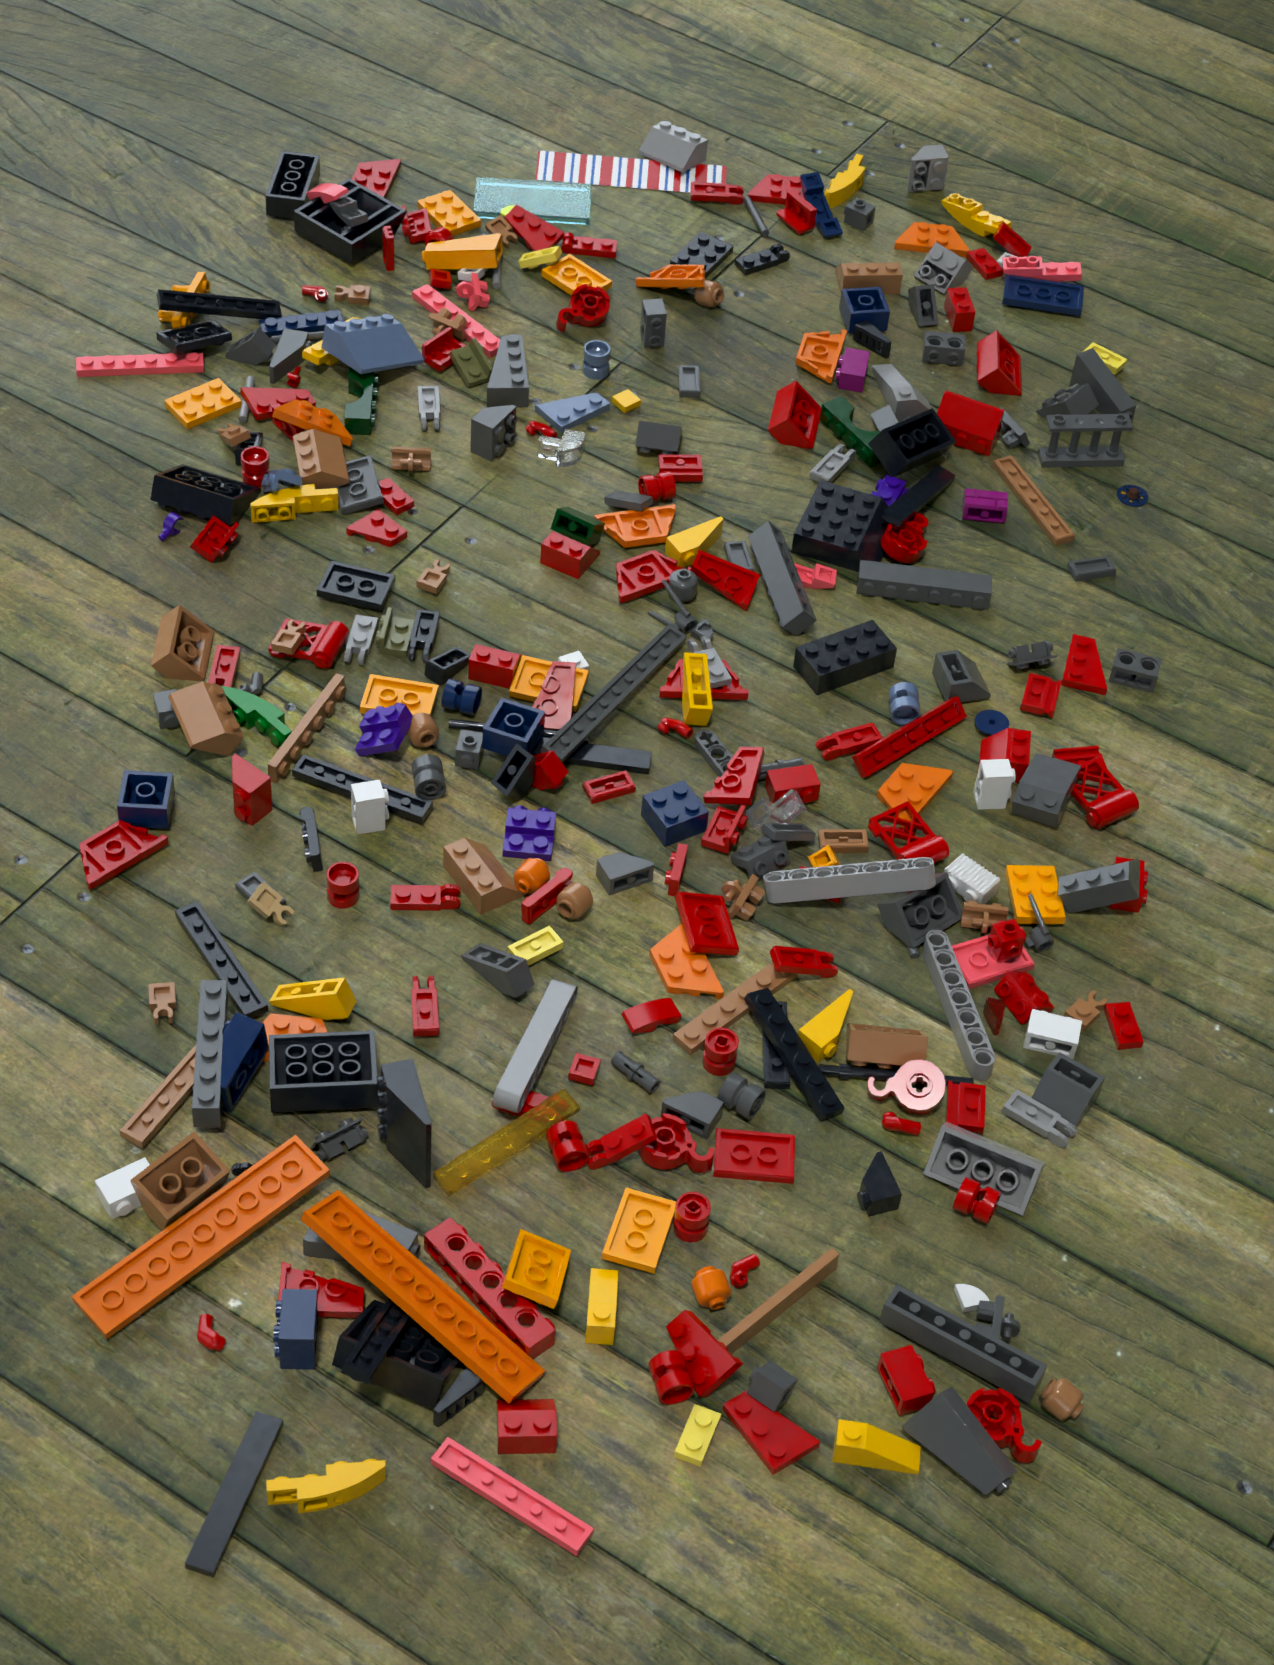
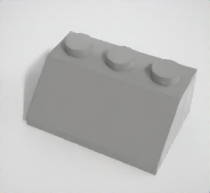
[639,121,708,172]

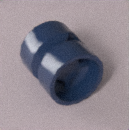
[441,678,482,716]

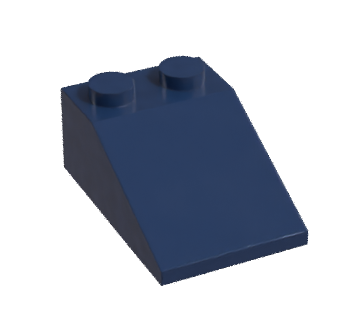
[220,1012,269,1113]

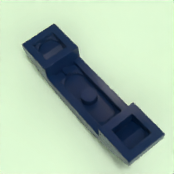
[800,172,843,238]

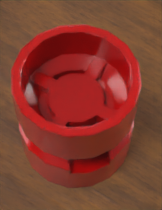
[241,446,270,488]
[638,471,676,502]
[326,862,359,909]
[702,1027,739,1076]
[546,1121,590,1172]
[952,1177,1001,1224]
[673,1192,711,1243]
[648,1350,695,1405]

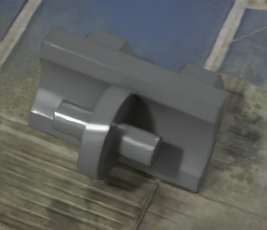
[976,1295,1020,1341]

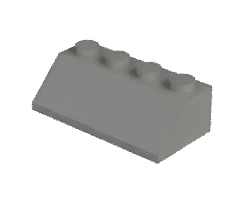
[923,1122,1046,1216]

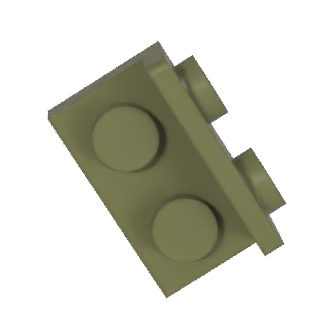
[449,338,493,388]
[376,607,414,658]

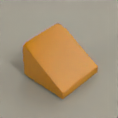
[808,845,841,868]

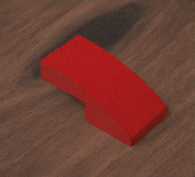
[621,998,682,1033]

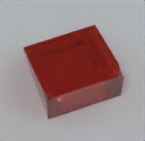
[983,997,1006,1036]

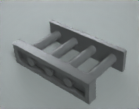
[1037,414,1133,468]

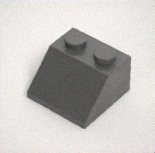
[635,421,683,454]

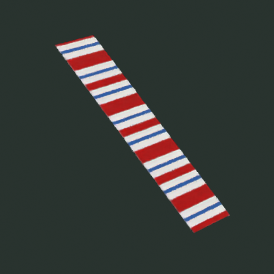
[535,151,727,193]

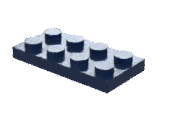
[1002,274,1084,316]

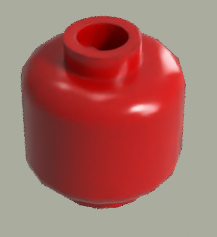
[425,227,454,246]

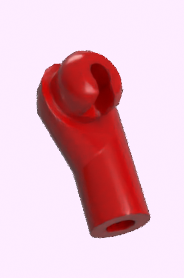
[729,1254,760,1288]

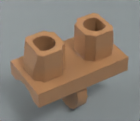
[428,307,468,340]
[392,447,431,472]
[722,874,766,921]
[960,900,1009,934]

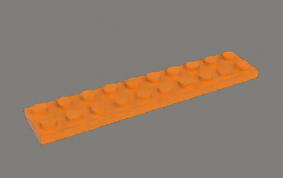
[72,1135,330,1339]
[300,1190,546,1404]

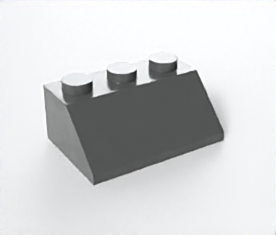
[1058,859,1140,913]
[877,872,962,948]

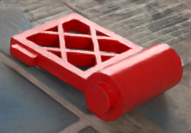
[268,618,349,668]
[1071,757,1139,829]
[868,801,950,864]

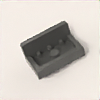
[730,835,790,881]

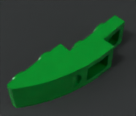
[221,686,292,747]

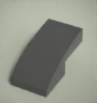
[330,196,369,227]

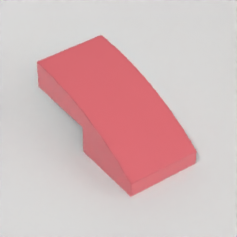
[306,183,349,204]
[794,563,837,589]

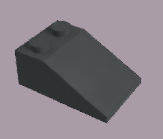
[1012,753,1081,828]

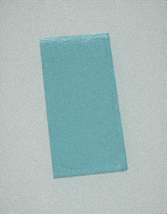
[473,177,591,225]

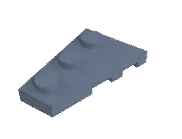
[535,392,610,433]

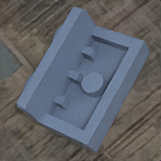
[261,468,302,493]

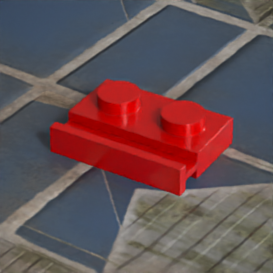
[658,454,703,482]
[1020,673,1062,718]
[1052,745,1107,779]
[945,1081,986,1134]

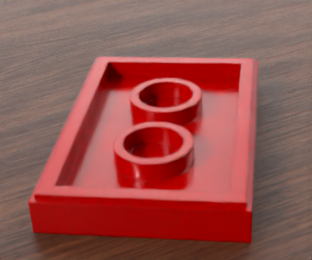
[675,891,739,956]
[713,1128,795,1184]

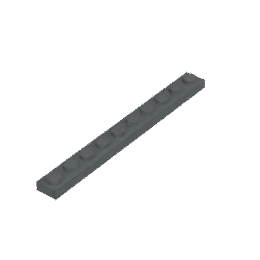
[541,624,687,763]

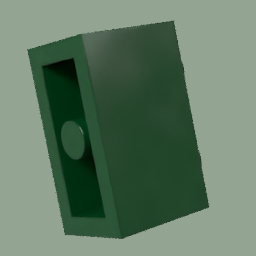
[550,507,605,545]

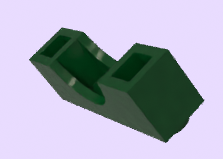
[344,366,379,435]
[820,396,881,467]

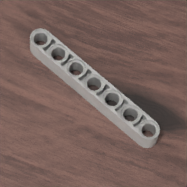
[763,857,936,903]
[922,930,995,1081]
[492,979,578,1113]

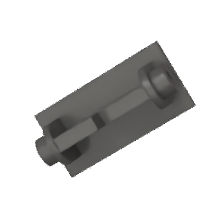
[1007,640,1058,669]
[311,1117,368,1161]

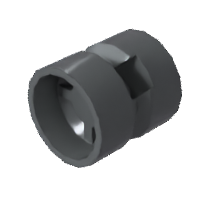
[411,754,446,800]
[717,1072,766,1120]

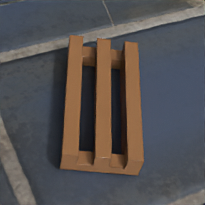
[818,829,869,853]

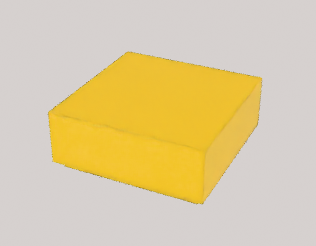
[612,389,641,413]

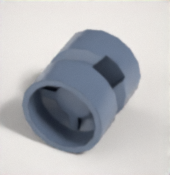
[583,340,611,380]
[889,682,921,726]

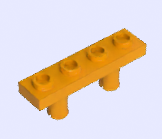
[158,272,210,328]

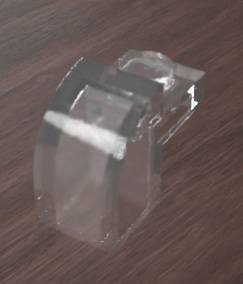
[538,429,586,467]
[746,789,806,835]

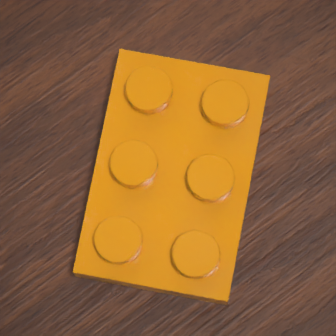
[417,190,481,236]
[542,254,612,296]
[164,378,242,430]
[509,655,589,712]
[360,674,439,716]
[1005,865,1066,924]
[602,1188,676,1274]
[502,1229,571,1309]

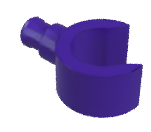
[158,512,184,541]

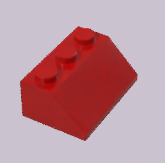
[976,330,1022,396]
[768,380,821,449]
[937,390,1004,457]

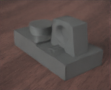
[1000,408,1030,449]

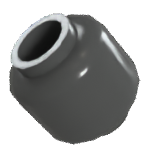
[669,569,698,602]

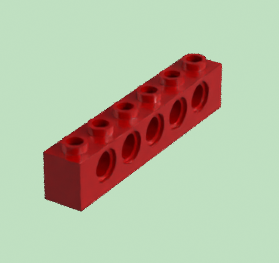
[424,1217,556,1359]

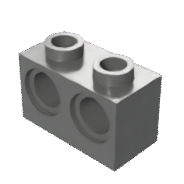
[640,299,667,348]
[922,331,965,366]
[1109,648,1162,693]

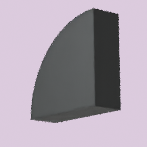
[690,618,713,642]

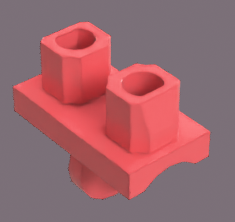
[456,272,490,312]

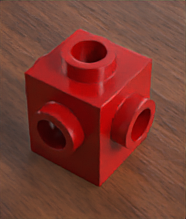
[988,919,1026,962]

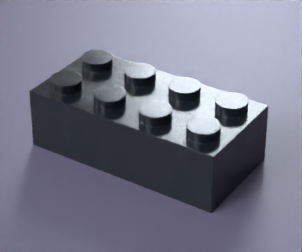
[265,151,320,219]
[868,408,956,477]
[793,620,897,695]

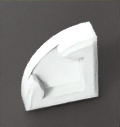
[954,1284,990,1313]

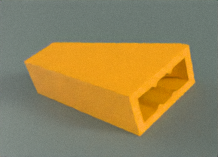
[422,233,503,270]

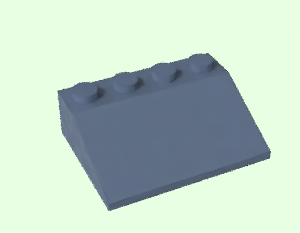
[321,314,425,374]

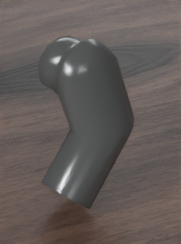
[238,672,263,695]

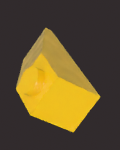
[665,516,723,568]
[682,652,713,726]
[269,977,357,1020]
[798,989,854,1064]
[585,1268,618,1345]
[832,1419,921,1475]

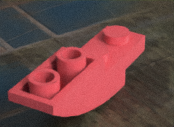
[1002,256,1082,283]

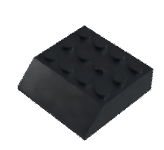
[294,178,406,264]
[791,480,889,572]

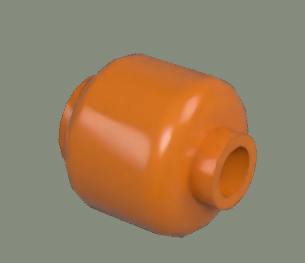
[514,858,550,895]
[691,1266,732,1310]

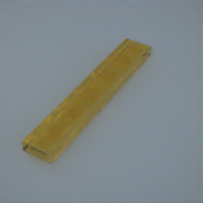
[433,1088,580,1197]

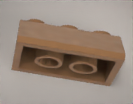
[835,262,903,294]
[293,429,350,489]
[151,605,214,681]
[168,682,244,756]
[443,838,523,915]
[846,1023,928,1069]
[130,1131,230,1231]

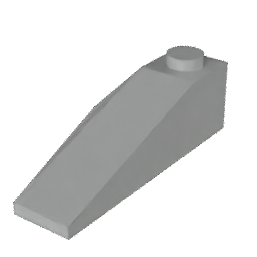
[871,364,932,420]

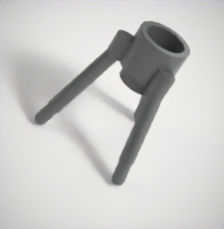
[648,580,698,634]
[1025,894,1054,952]

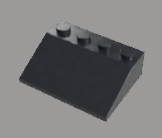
[150,464,261,526]
[269,1030,378,1112]
[377,1059,432,1188]
[332,1299,464,1409]

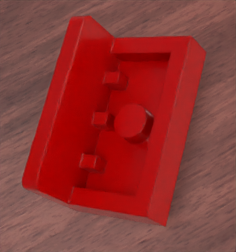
[776,190,817,234]
[401,205,432,244]
[422,327,466,372]
[190,515,240,563]
[701,805,748,854]
[994,971,1055,1024]

